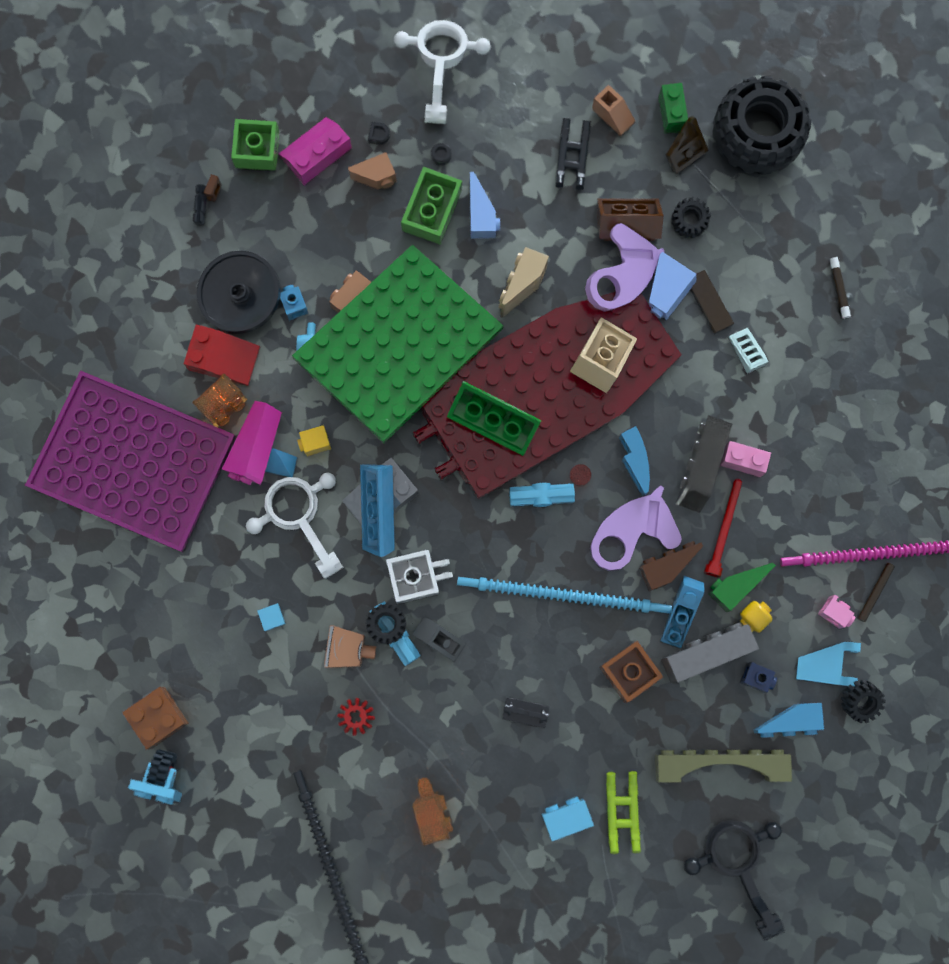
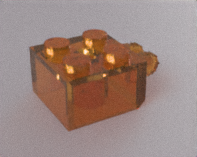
[192,373,247,428]
[413,777,453,846]

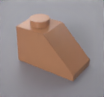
[348,152,397,189]

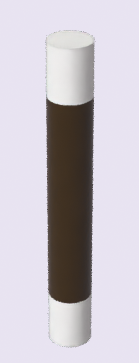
[830,257,851,319]

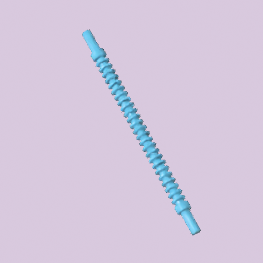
[457,577,672,614]

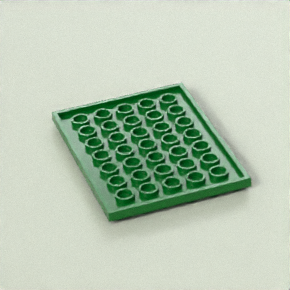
[292,245,503,443]

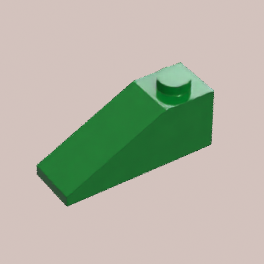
[708,562,776,613]

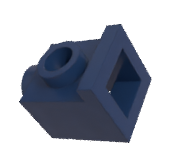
[740,662,777,693]

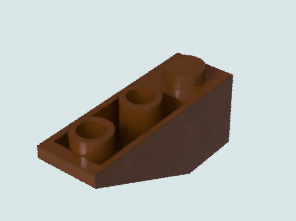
[639,541,703,592]

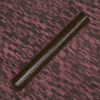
[858,562,895,622]

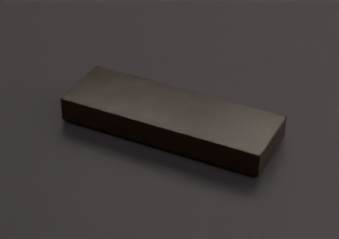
[690,270,734,334]

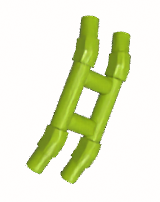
[606,771,641,854]

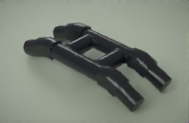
[555,118,591,190]

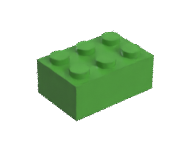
[401,167,462,245]

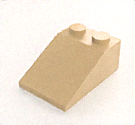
[570,317,637,393]

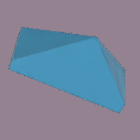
[265,448,298,477]

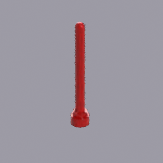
[704,479,742,578]

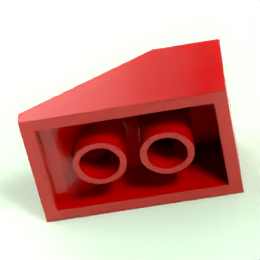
[183,324,260,386]

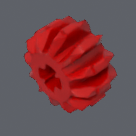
[337,698,375,736]

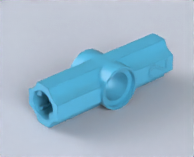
[509,483,575,507]
[369,601,420,666]

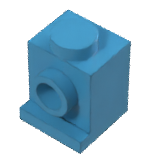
[280,285,309,320]

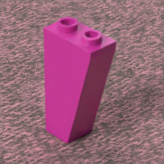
[222,401,282,485]

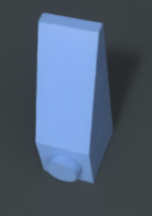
[470,172,500,238]

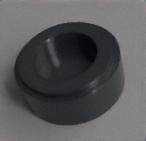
[431,143,451,165]

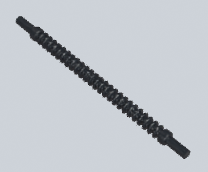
[293,770,369,964]

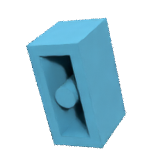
[542,796,594,841]

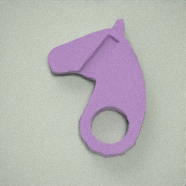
[585,223,665,311]

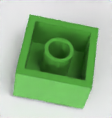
[231,119,280,170]

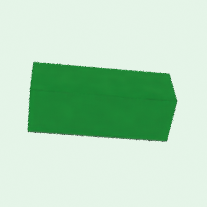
[447,381,541,456]

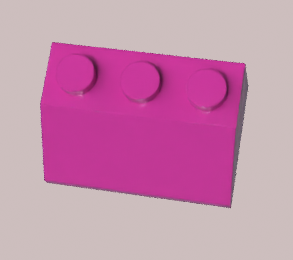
[278,117,352,185]

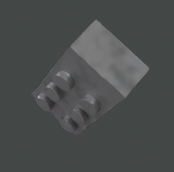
[661,622,759,683]

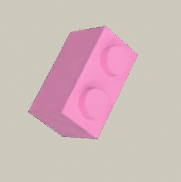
[720,441,771,477]

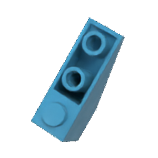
[661,576,704,649]
[753,703,824,737]

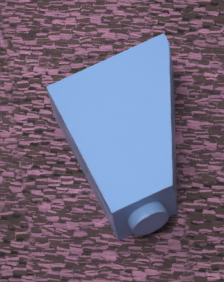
[649,252,697,320]

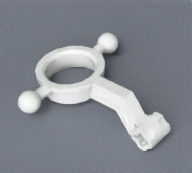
[394,20,491,124]
[246,473,343,579]

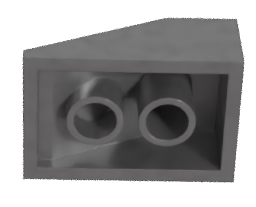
[342,458,419,525]

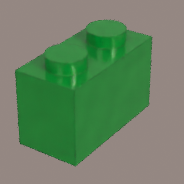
[659,83,688,133]

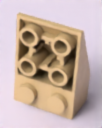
[498,247,549,317]

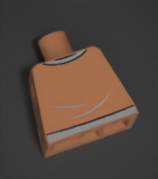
[324,625,376,668]

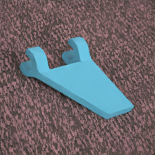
[796,642,861,687]

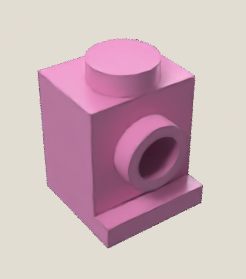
[818,595,856,629]

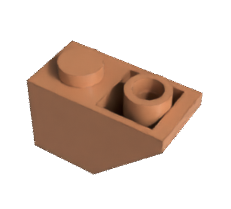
[592,85,635,136]

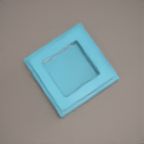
[258,603,286,632]

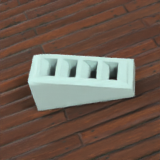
[728,328,769,374]

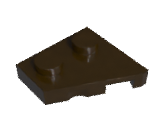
[666,116,709,173]

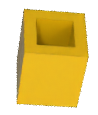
[297,425,331,456]

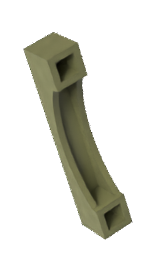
[655,750,792,782]

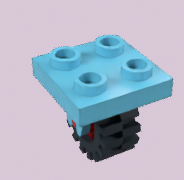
[129,749,182,805]

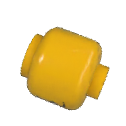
[740,601,772,633]

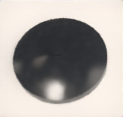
[197,250,281,334]

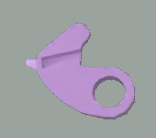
[590,486,682,571]

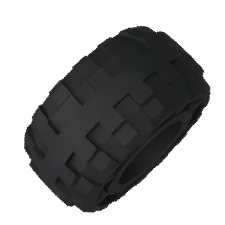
[713,76,811,175]

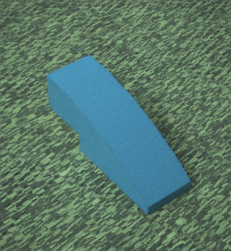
[619,426,650,497]

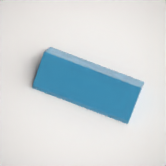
[360,464,395,557]

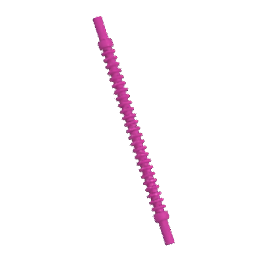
[780,540,949,567]

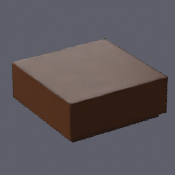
[204,174,222,202]

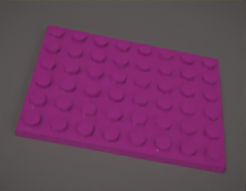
[25,370,236,553]

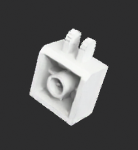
[386,550,453,604]

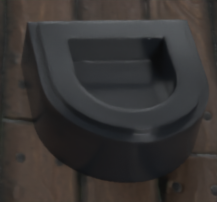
[368,121,390,145]

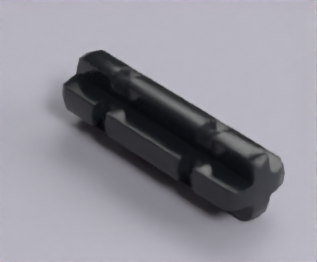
[193,184,207,225]

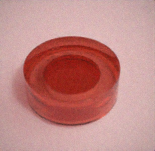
[570,464,591,486]

